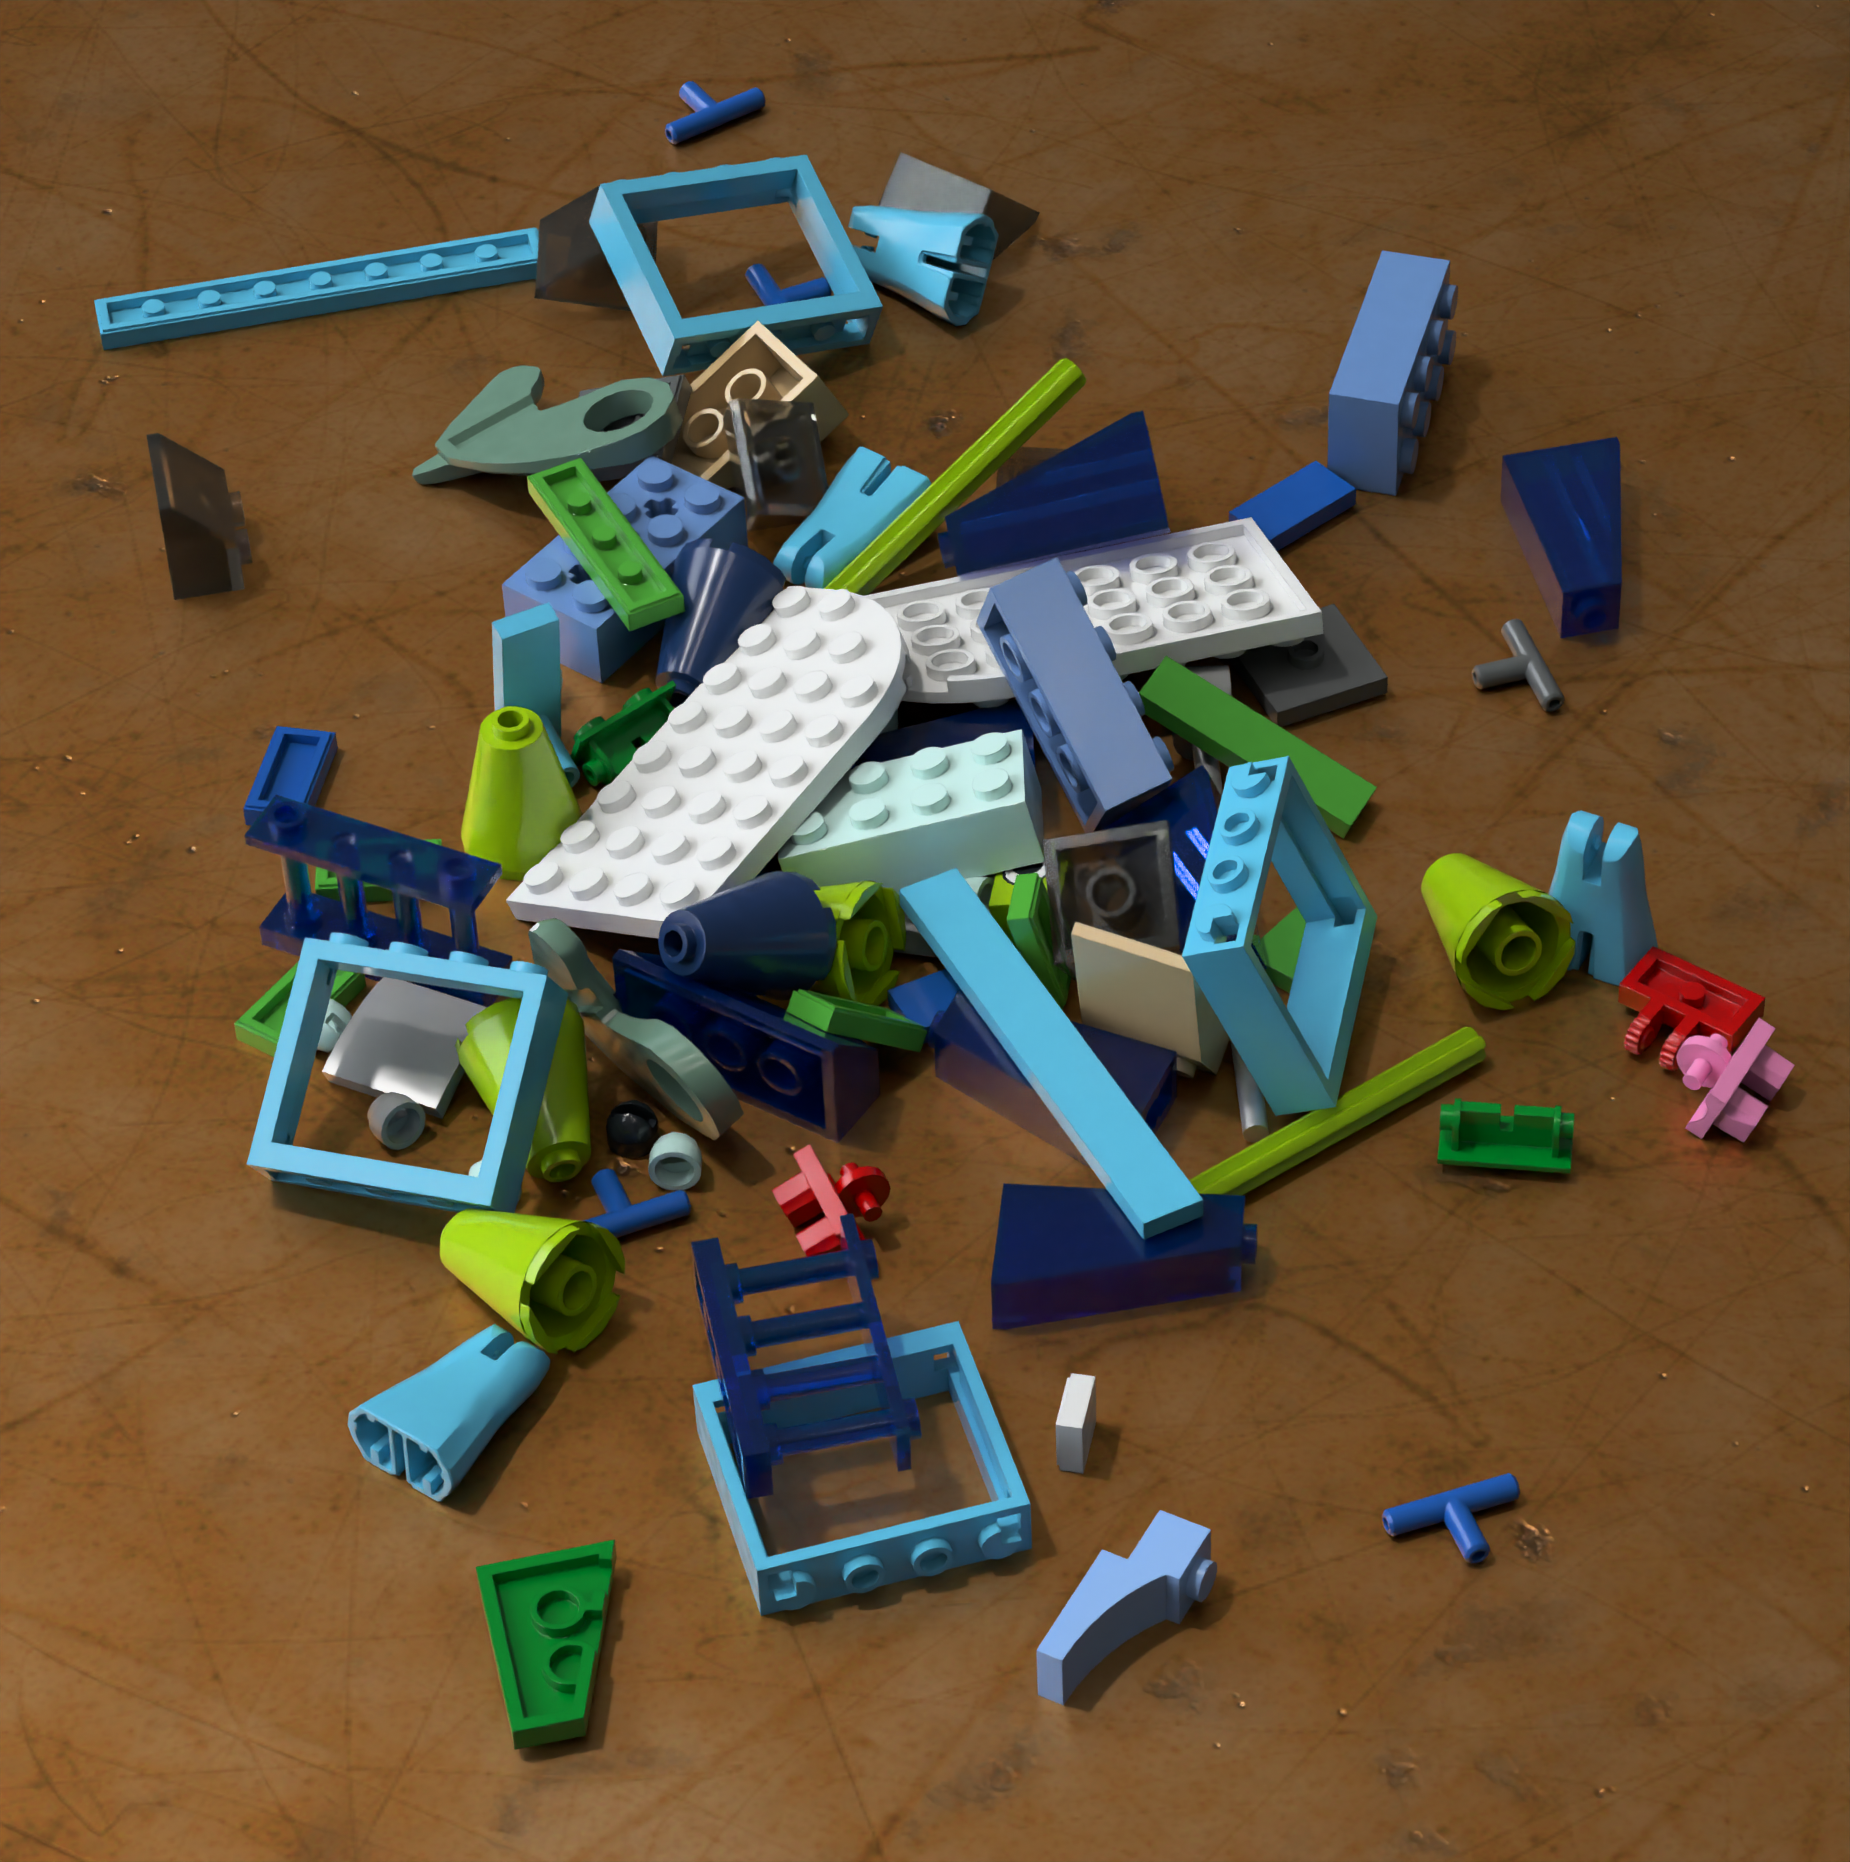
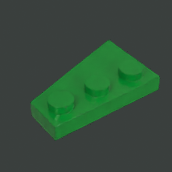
[476,1539,617,1750]

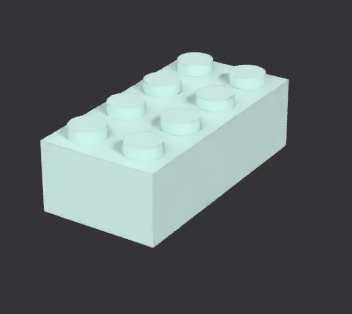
[778,729,1045,895]

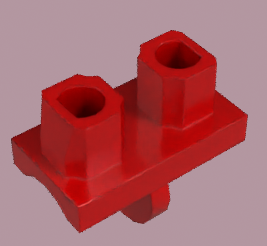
[772,1144,891,1273]

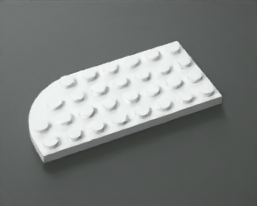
[865,517,1324,708]
[506,586,911,939]

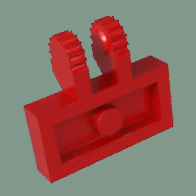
[1618,946,1765,1072]

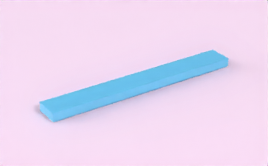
[94,228,548,350]
[899,868,1203,1240]

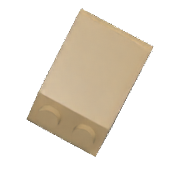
[672,321,849,489]
[1071,922,1230,1078]

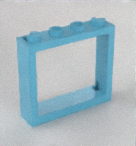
[589,154,883,376]
[1182,756,1378,1116]
[247,932,568,1213]
[693,1321,1032,1616]

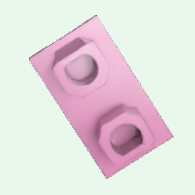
[1676,1018,1795,1143]

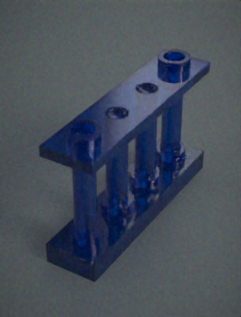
[244,795,513,1007]
[691,1213,922,1499]

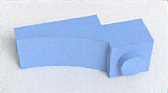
[1036,1510,1217,1705]

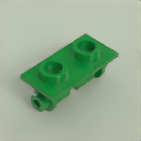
[570,680,676,786]
[1437,1098,1575,1174]

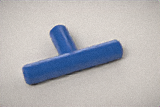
[665,81,766,144]
[745,263,832,306]
[583,1169,691,1238]
[1382,1473,1520,1563]

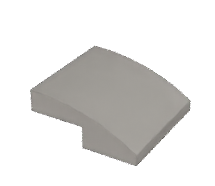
[322,977,487,1119]

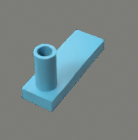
[492,602,580,788]

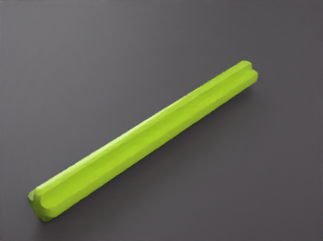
[824,358,1086,596]
[1174,1027,1486,1229]

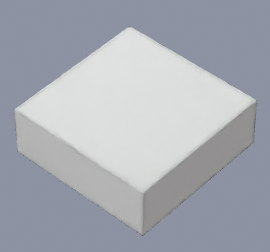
[1056,1373,1096,1474]

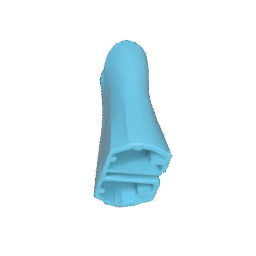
[848,205,999,326]
[773,446,932,589]
[1548,810,1658,986]
[347,1324,550,1502]

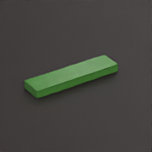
[527,458,685,631]
[1139,656,1377,839]

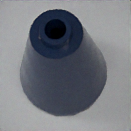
[655,538,786,708]
[658,871,837,1001]

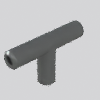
[1472,619,1565,712]

